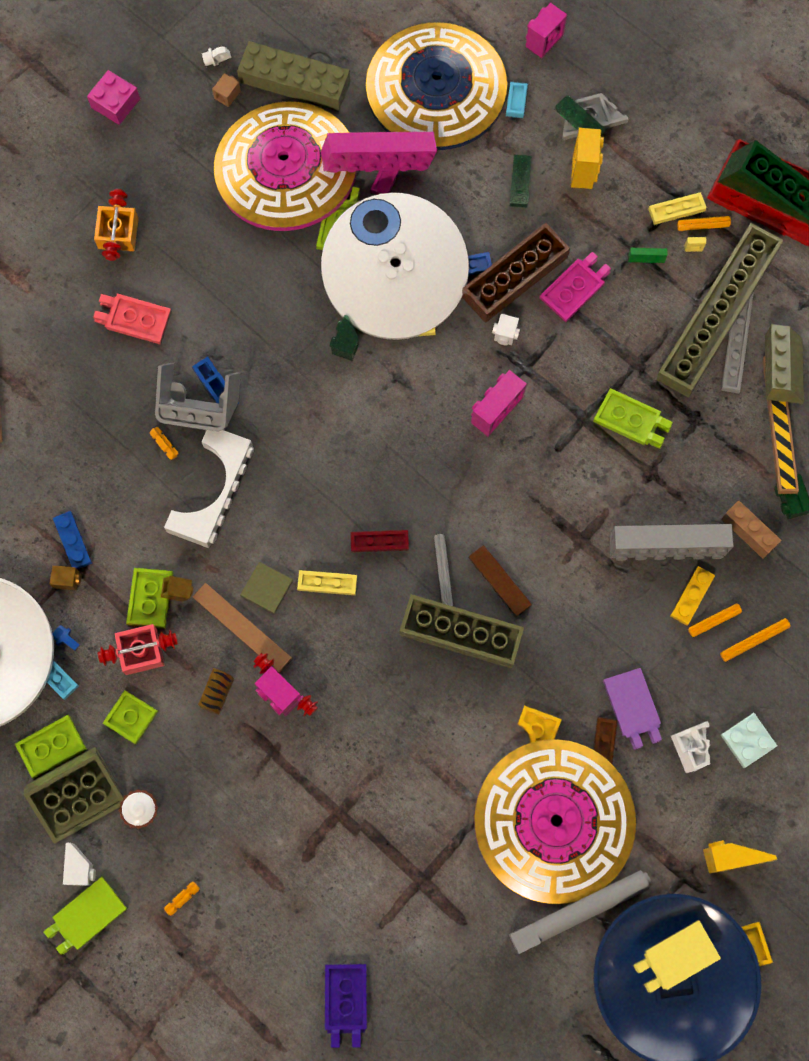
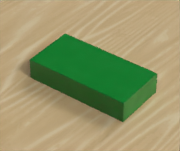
[628,248,668,263]

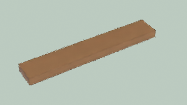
[193,583,292,673]

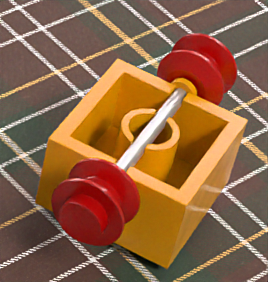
[94,189,138,261]

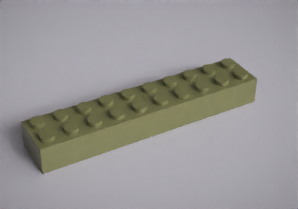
[656,223,783,398]

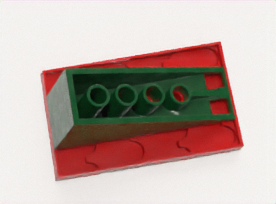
[707,139,809,246]

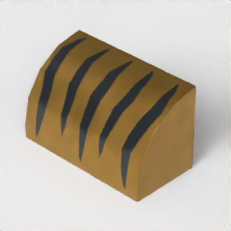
[198,668,234,715]

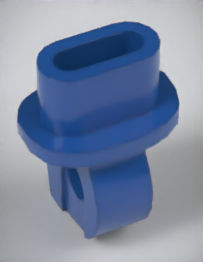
[53,625,80,651]

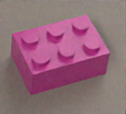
[471,370,527,437]

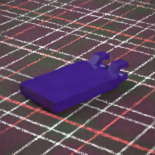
[325,964,367,1048]

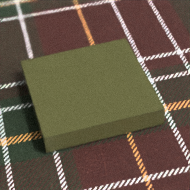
[240,562,293,614]

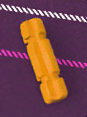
[150,427,179,460]
[164,882,200,916]

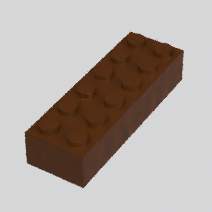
[462,223,570,323]

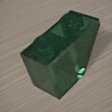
[329,315,359,361]

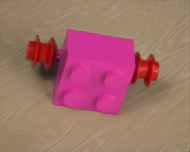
[254,653,318,716]

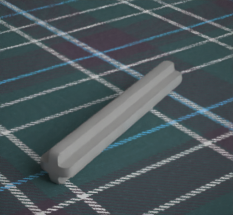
[434,534,453,606]

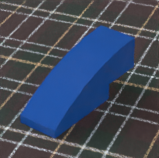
[192,357,239,405]

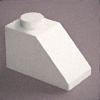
[63,843,96,886]

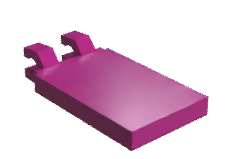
[540,252,611,322]

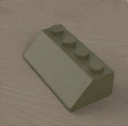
[765,324,804,404]

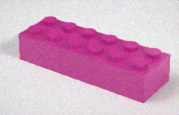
[321,132,437,173]

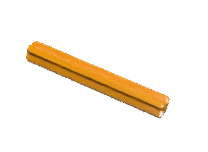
[720,618,791,662]

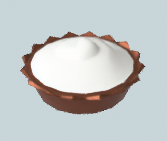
[118,789,158,829]

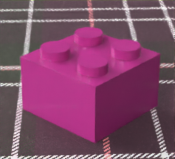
[525,3,567,58]
[87,70,140,125]

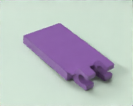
[603,668,662,750]

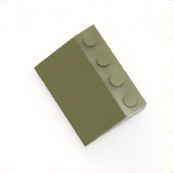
[24,747,123,844]

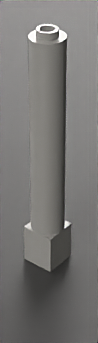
[508,870,652,954]

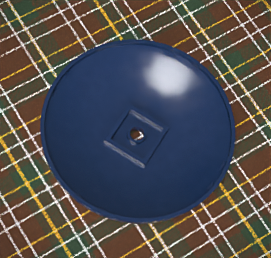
[593,894,761,1061]

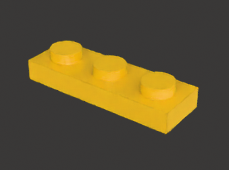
[670,566,715,626]

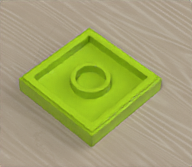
[103,690,158,745]

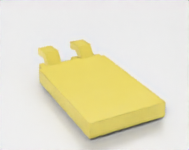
[633,920,721,993]

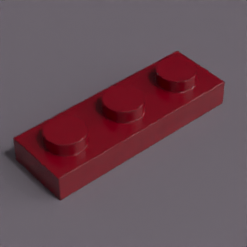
[350,530,409,553]

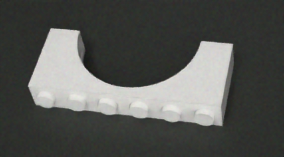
[164,430,254,548]

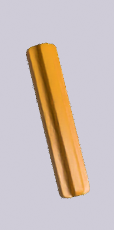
[677,216,731,231]
[688,603,742,637]

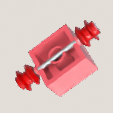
[98,624,178,675]

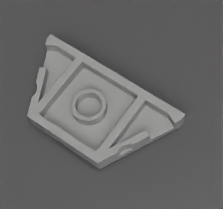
[562,93,628,140]

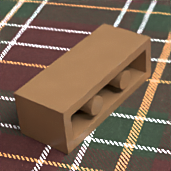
[721,501,781,559]

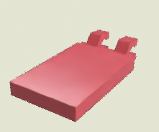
[93,294,171,344]

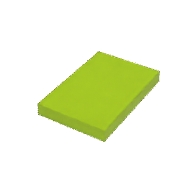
[126,568,173,629]
[15,715,87,779]

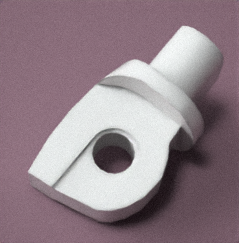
[202,47,231,66]

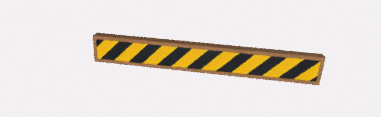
[763,356,799,494]

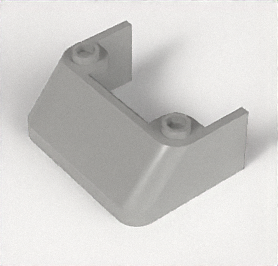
[155,363,241,432]

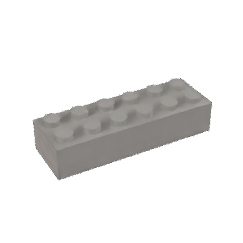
[609,524,733,561]

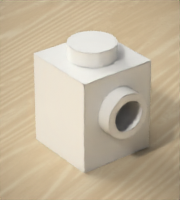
[492,314,520,345]

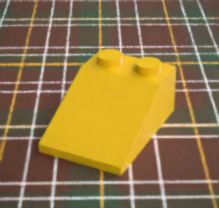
[703,840,777,873]

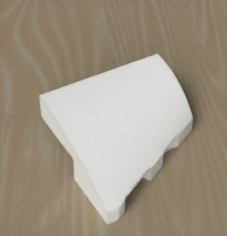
[671,721,710,773]

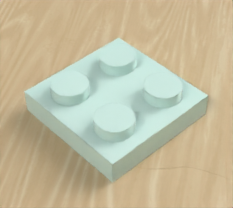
[721,713,777,768]

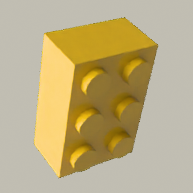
[571,128,604,189]

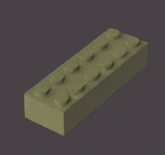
[237,41,350,111]
[400,594,524,669]

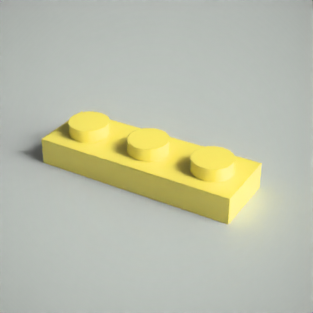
[648,192,706,225]
[297,570,357,595]

